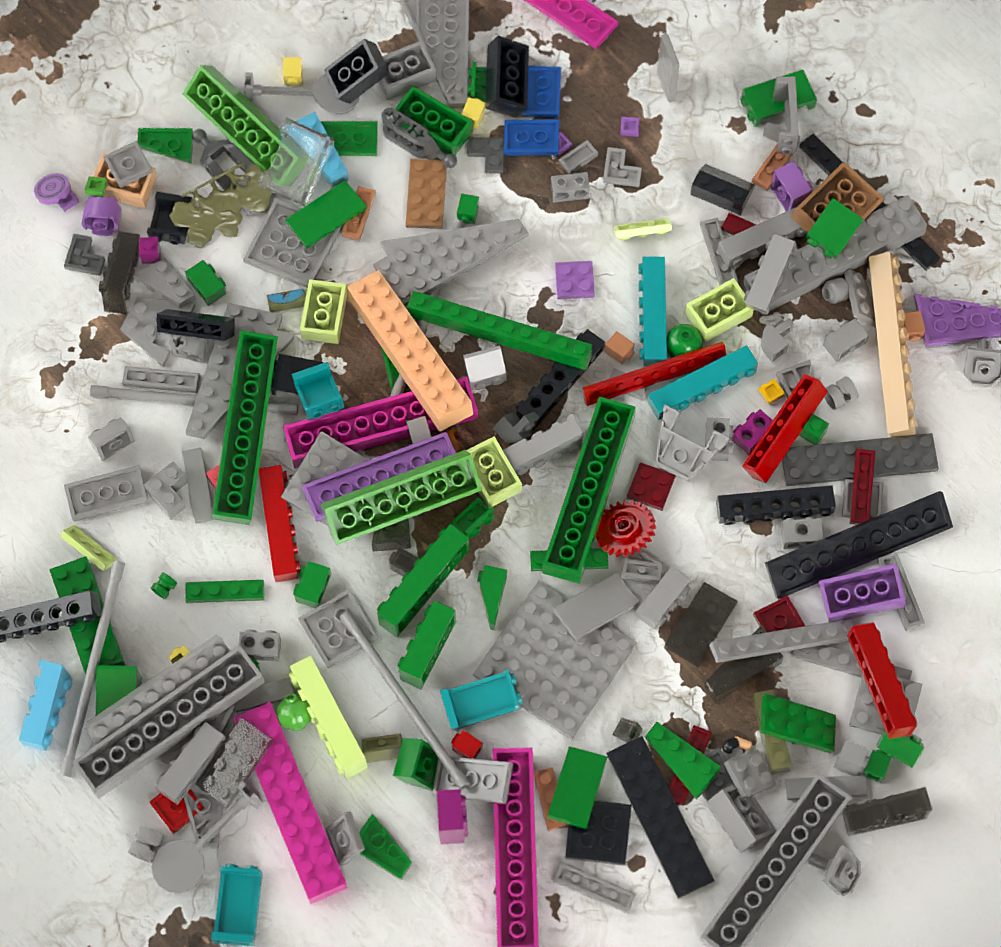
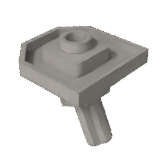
[964,339,1001,386]
[808,845,861,897]

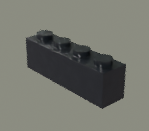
[157,309,235,341]

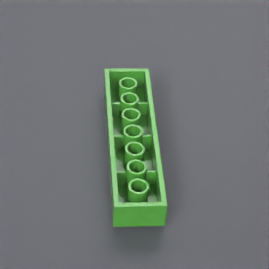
[182,65,310,187]
[320,450,482,545]

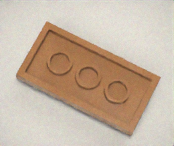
[406,159,447,229]

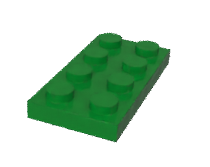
[760,694,836,754]

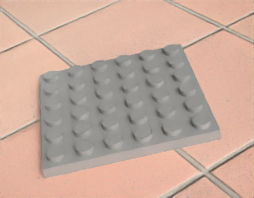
[473,580,637,740]

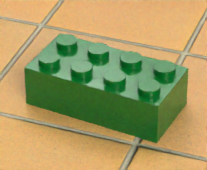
[392,86,473,155]
[397,600,456,690]

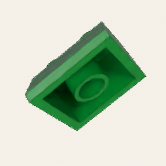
[393,738,439,791]

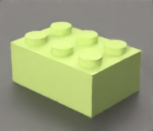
[685,278,754,343]
[300,279,348,344]
[467,436,522,508]

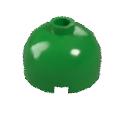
[666,324,703,357]

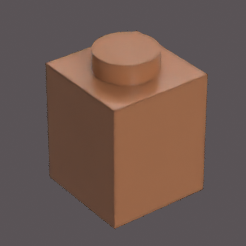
[904,311,925,342]
[604,331,635,365]

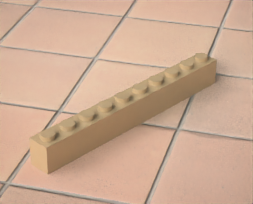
[869,251,917,437]

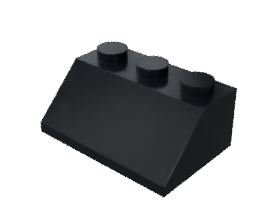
[690,164,755,216]

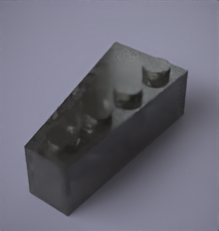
[705,625,783,703]

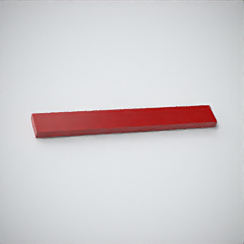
[582,342,726,406]

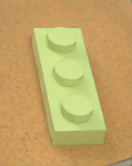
[614,218,672,240]
[61,525,117,571]

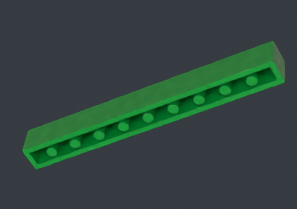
[407,291,592,370]

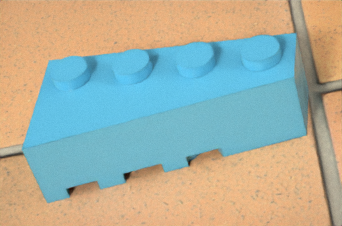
[282,112,349,187]
[19,660,72,751]

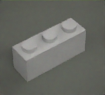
[636,566,691,629]

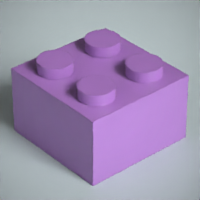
[771,161,813,211]

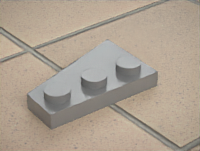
[133,258,195,308]
[844,269,876,328]

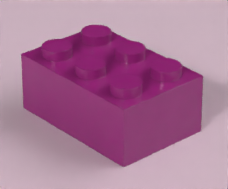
[436,789,468,844]

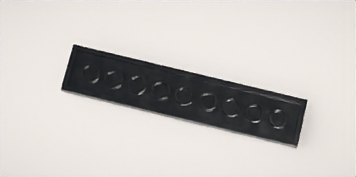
[765,491,953,599]

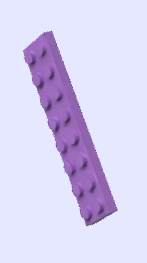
[302,432,455,522]

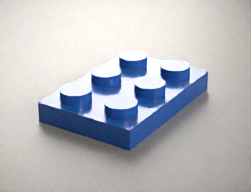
[523,65,561,118]
[504,119,559,156]

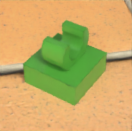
[85,176,108,197]

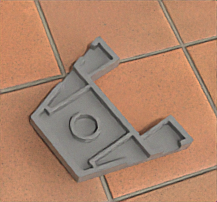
[120,298,196,367]
[654,405,731,481]

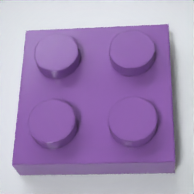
[555,261,595,299]

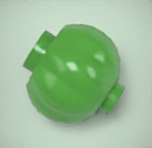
[276,694,312,731]

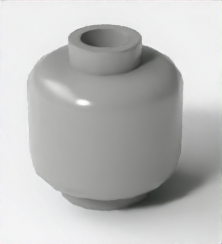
[822,278,849,304]

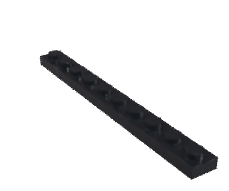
[799,133,940,271]

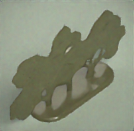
[170,161,273,247]

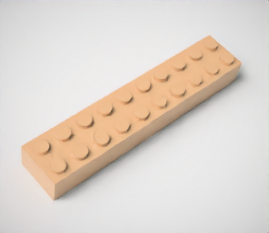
[346,270,473,432]

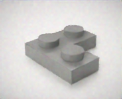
[603,147,642,187]

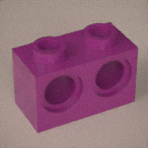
[732,409,773,455]

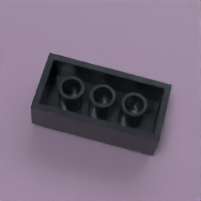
[485,36,529,118]

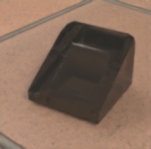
[612,717,643,743]

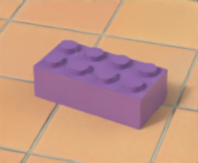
[819,564,906,622]

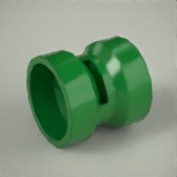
[150,572,177,599]

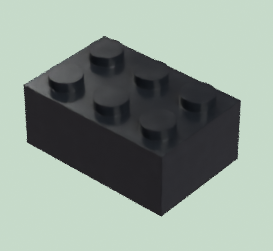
[324,39,390,104]

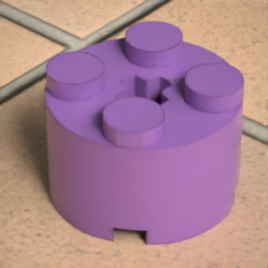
[81,196,122,236]

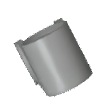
[170,335,208,362]

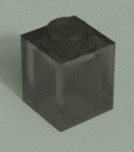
[388,547,418,576]

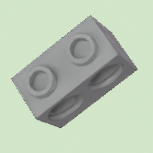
[551,172,590,203]
[705,417,733,461]
[239,629,281,661]

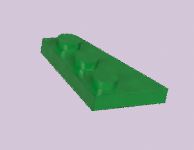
[137,128,193,164]
[359,813,412,880]

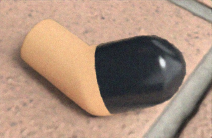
[722,737,752,754]

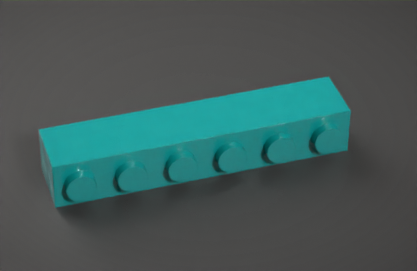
[638,257,667,367]
[647,345,758,420]

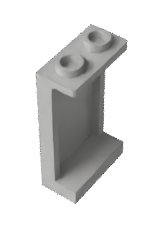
[773,77,799,155]

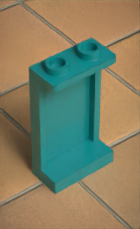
[440,669,523,731]
[211,864,263,947]

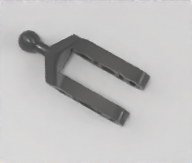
[382,108,457,168]
[192,129,253,190]

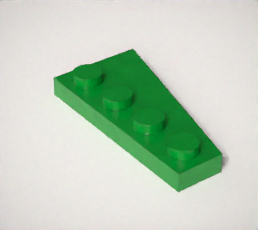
[645,722,721,800]

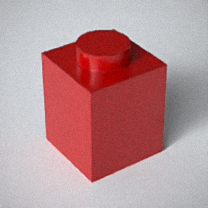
[451,730,483,759]

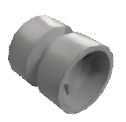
[824,376,858,410]
[128,826,164,863]

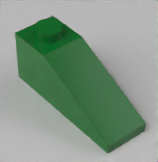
[477,565,507,630]

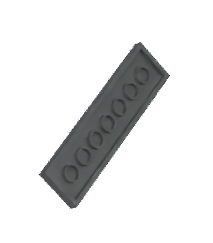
[782,433,939,486]

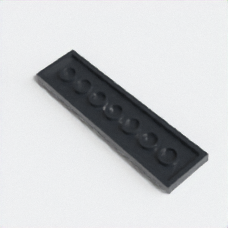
[606,736,715,899]

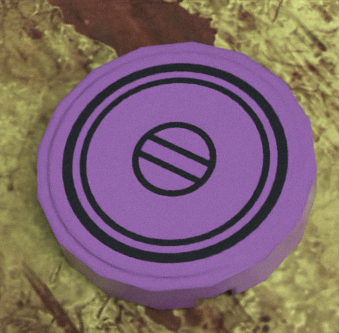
[34,173,71,205]

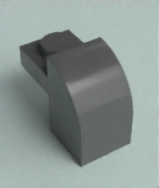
[493,412,539,443]

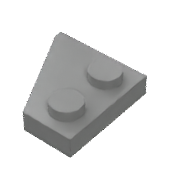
[776,359,811,398]
[621,551,663,584]

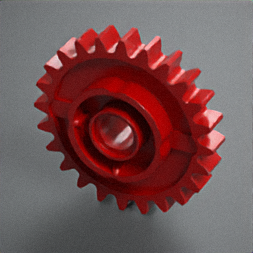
[595,499,656,558]

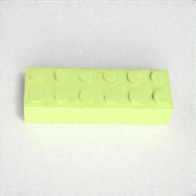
[289,656,368,779]

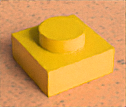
[758,379,785,405]

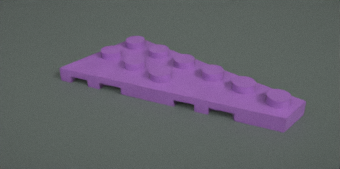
[914,294,1001,347]

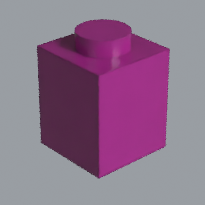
[139,237,161,264]

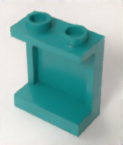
[292,362,345,420]

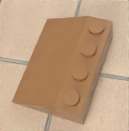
[791,162,885,232]

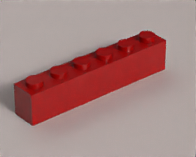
[742,374,828,484]
[259,465,301,582]
[847,622,917,739]

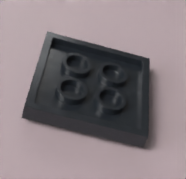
[565,800,632,866]

